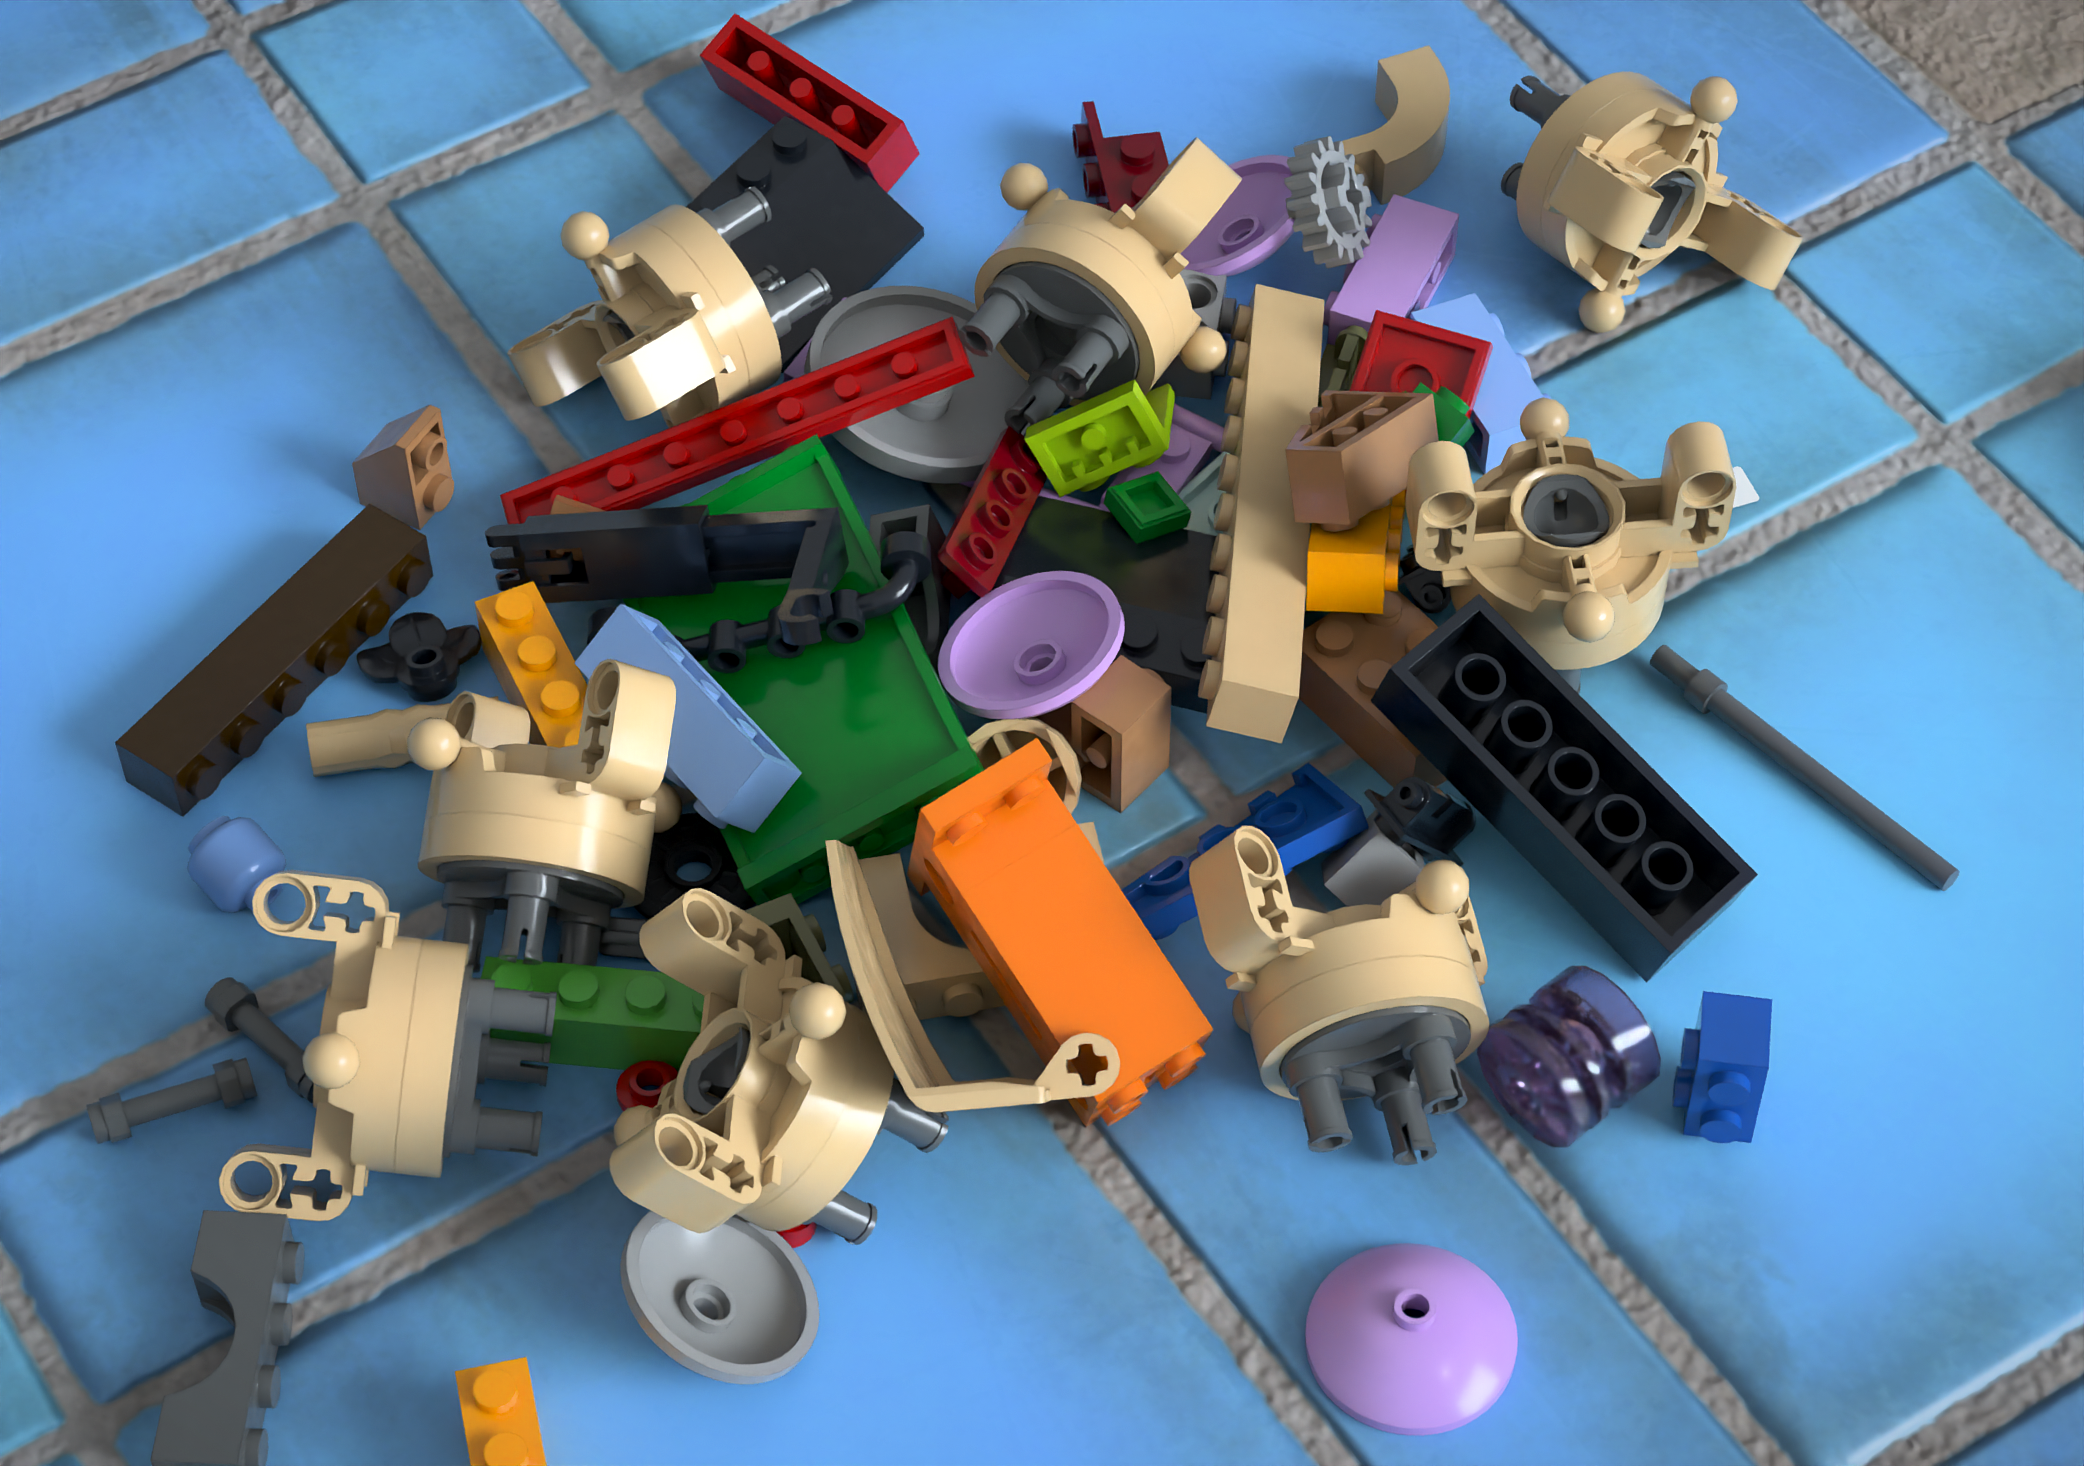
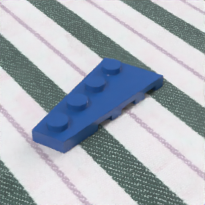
[1121,762,1369,940]

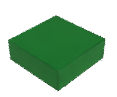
[1104,471,1192,544]

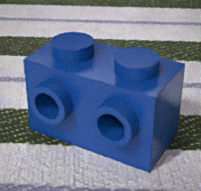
[1672,991,1772,1143]

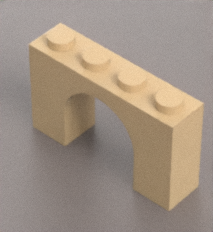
[852,821,1105,1020]

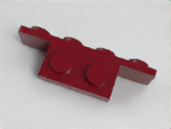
[1072,101,1169,213]
[937,426,1047,599]

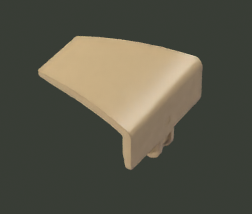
[825,840,1120,1113]

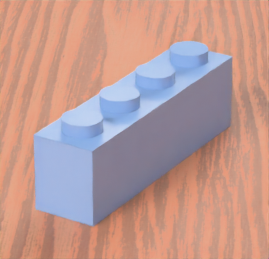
[575,603,802,833]

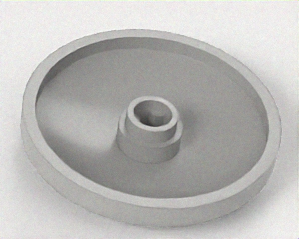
[804,286,1030,484]

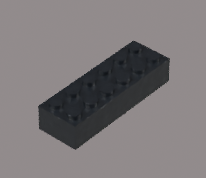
[1371,594,1758,983]

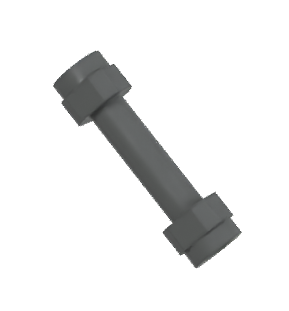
[205,977,314,1103]
[86,1057,257,1144]

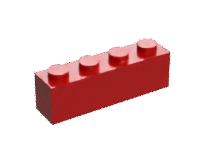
[699,13,920,193]

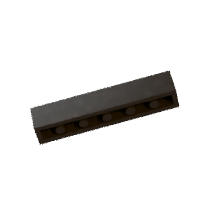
[115,504,433,817]

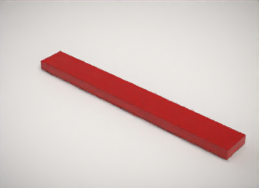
[500,317,975,524]

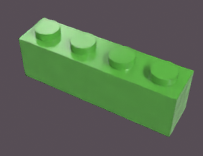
[481,956,704,1072]

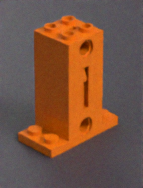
[907,738,1214,1127]

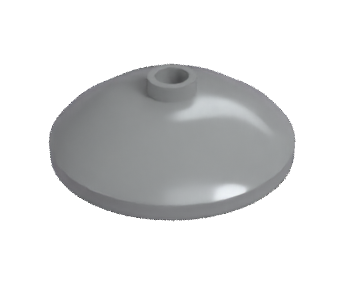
[620,1211,819,1384]

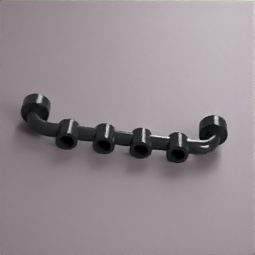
[587,531,931,673]

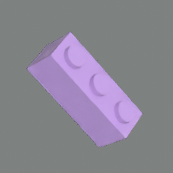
[1323,194,1459,345]

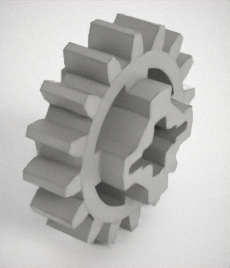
[1284,136,1372,268]

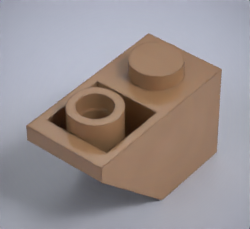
[352,405,454,530]

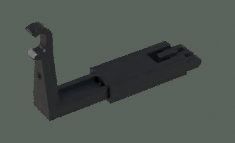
[485,505,849,645]

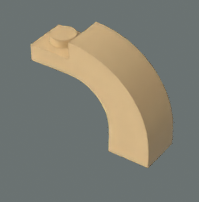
[1342,45,1450,205]

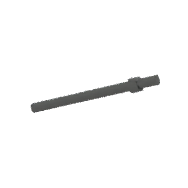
[1650,645,1960,891]

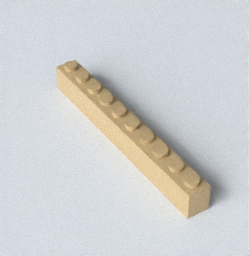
[1198,284,1325,744]

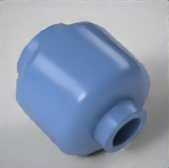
[187,816,286,913]

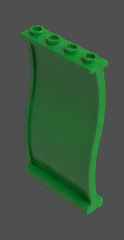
[623,434,984,906]

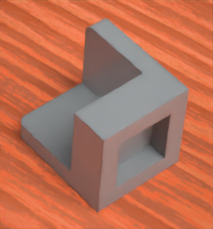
[1321,810,1425,907]

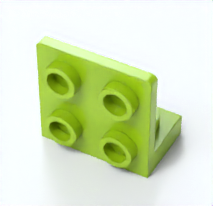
[1025,379,1175,497]

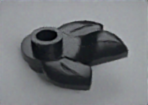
[356,612,482,702]

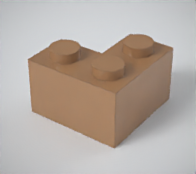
[1031,655,1172,813]

